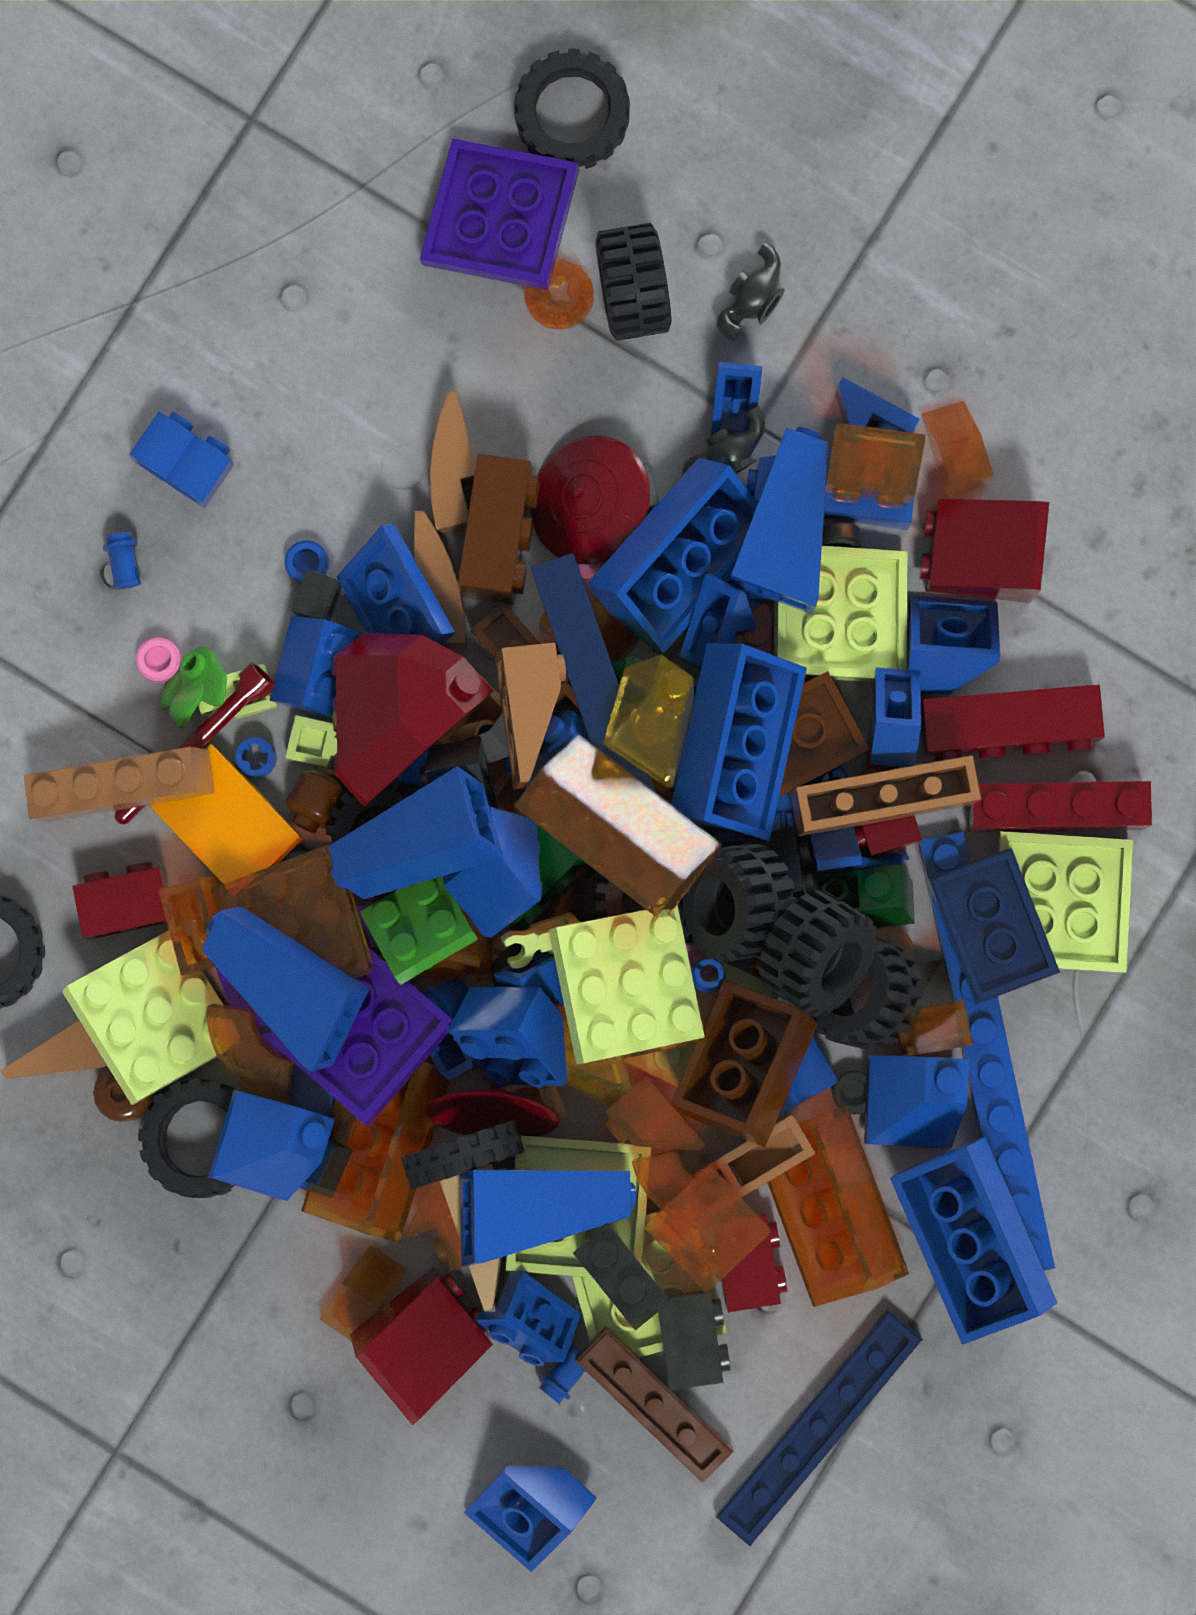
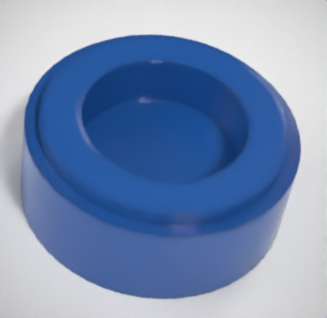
[284,541,329,585]

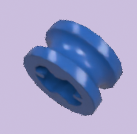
[235,737,277,778]

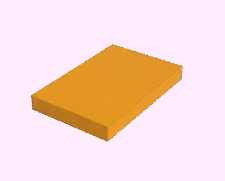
[150,744,304,900]

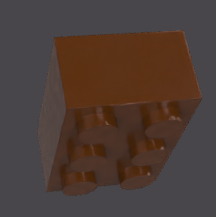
[458,453,540,605]
[670,980,818,1147]

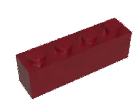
[921,684,1105,762]
[967,781,1152,832]

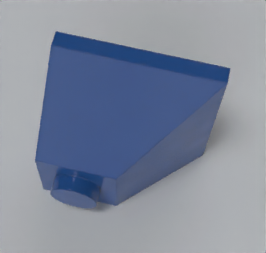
[907,596,1000,694]
[864,1055,969,1148]
[208,1090,335,1201]
[464,1466,597,1572]

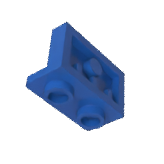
[476,1271,582,1366]

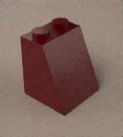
[919,498,1050,603]
[350,1266,493,1425]

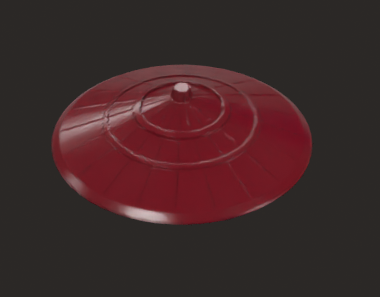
[530,435,650,564]
[424,1084,559,1137]

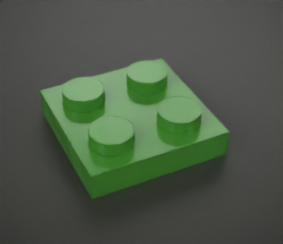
[360,876,478,985]

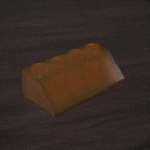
[514,735,722,917]
[301,1062,450,1242]
[767,1105,910,1307]

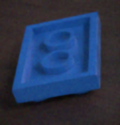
[336,524,455,646]

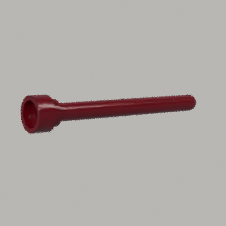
[114,662,276,825]

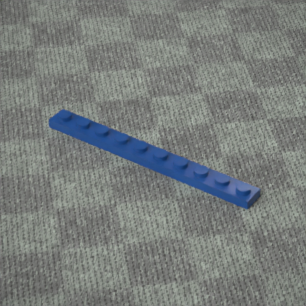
[919,832,1055,1270]

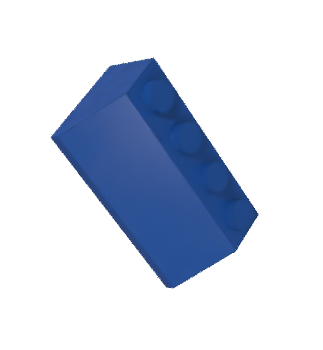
[586,458,758,654]
[668,643,807,841]

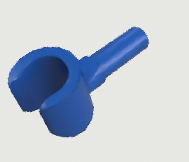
[860,854,909,868]

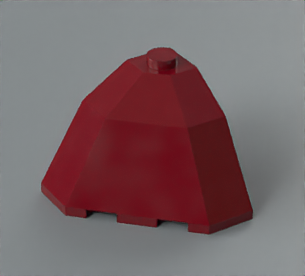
[332,633,494,806]

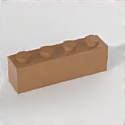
[24,747,215,822]
[790,755,981,837]

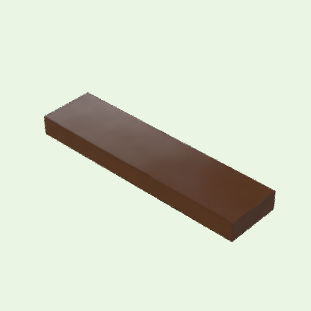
[575,1326,734,1483]

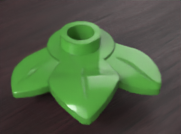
[160,647,227,729]

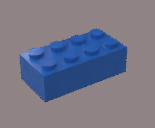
[890,1137,1058,1345]

